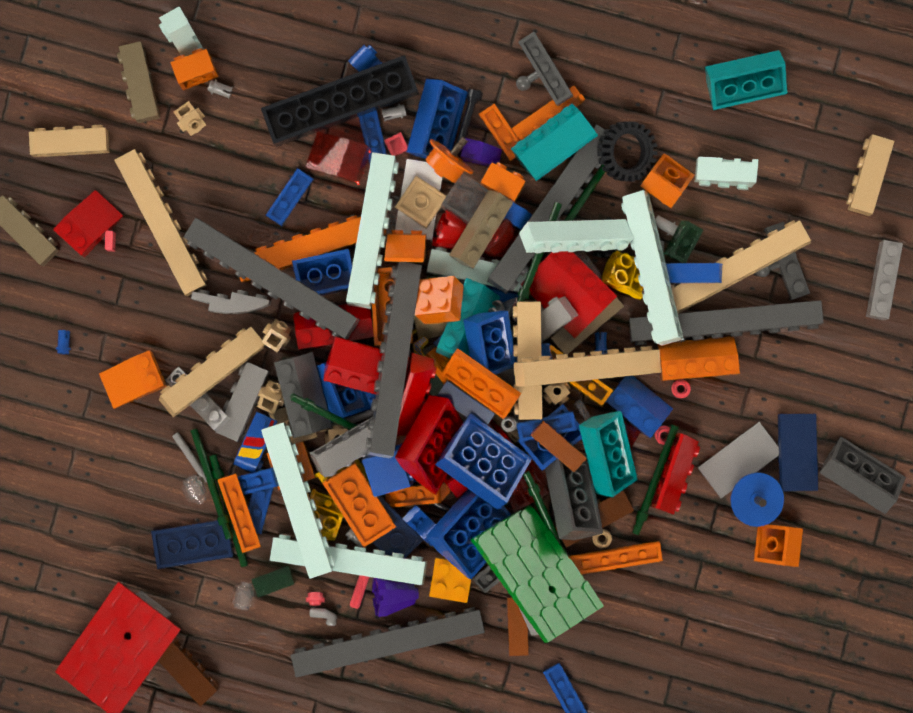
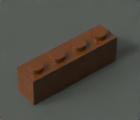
[555,490,634,548]
[158,637,219,707]

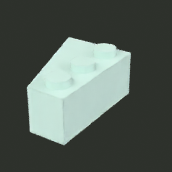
[159,7,204,57]
[694,157,758,190]

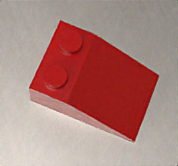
[53,190,123,258]

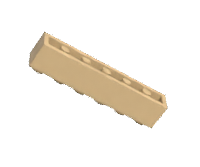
[513,301,542,420]
[159,327,265,418]

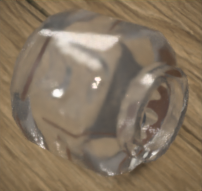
[181,474,210,504]
[230,581,258,611]

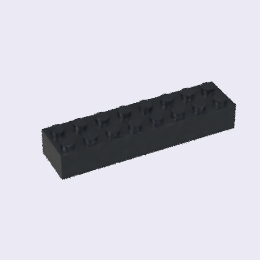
[261,55,419,147]

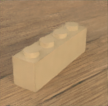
[29,125,110,157]
[846,134,894,216]

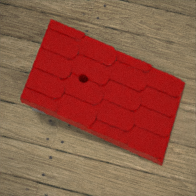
[55,582,181,713]

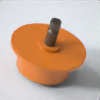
[425,137,473,183]

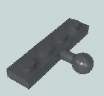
[516,32,573,106]
[756,222,810,300]

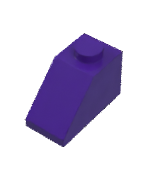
[461,138,502,166]

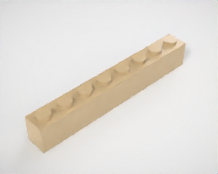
[115,149,208,296]
[671,220,811,314]
[514,346,661,387]

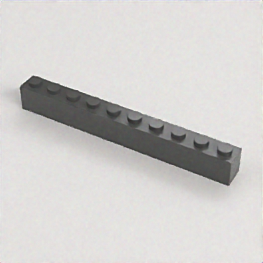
[487,124,606,294]
[184,218,360,339]
[365,262,422,459]
[628,301,824,346]
[291,607,485,678]

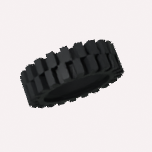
[597,122,658,182]

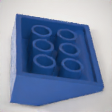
[435,413,532,509]
[426,489,511,579]

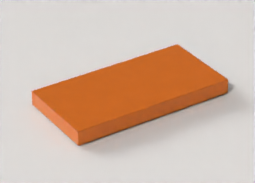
[441,348,522,419]
[322,462,396,548]

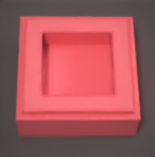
[384,132,408,157]
[105,231,116,252]

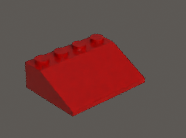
[520,251,617,339]
[395,395,463,495]
[650,433,700,515]

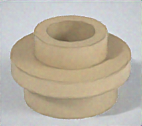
[592,529,612,548]

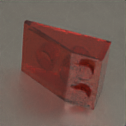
[305,132,371,185]

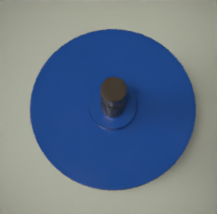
[730,473,784,527]

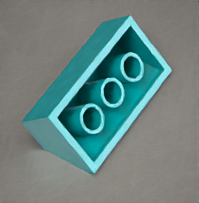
[705,50,787,110]
[511,104,598,181]
[436,278,500,359]
[579,411,638,497]

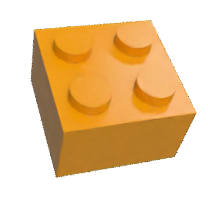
[429,557,471,603]

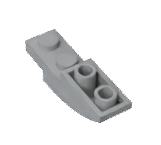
[191,289,271,314]
[165,366,230,432]

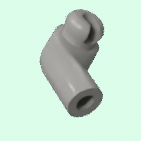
[309,608,338,626]

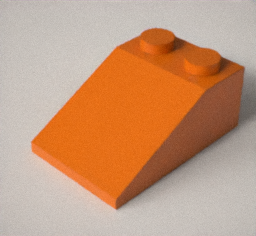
[384,230,427,262]
[99,350,167,409]

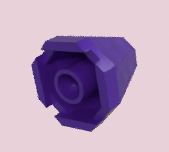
[372,577,419,617]

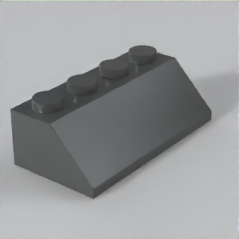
[274,352,332,438]
[820,436,906,514]
[545,459,603,540]

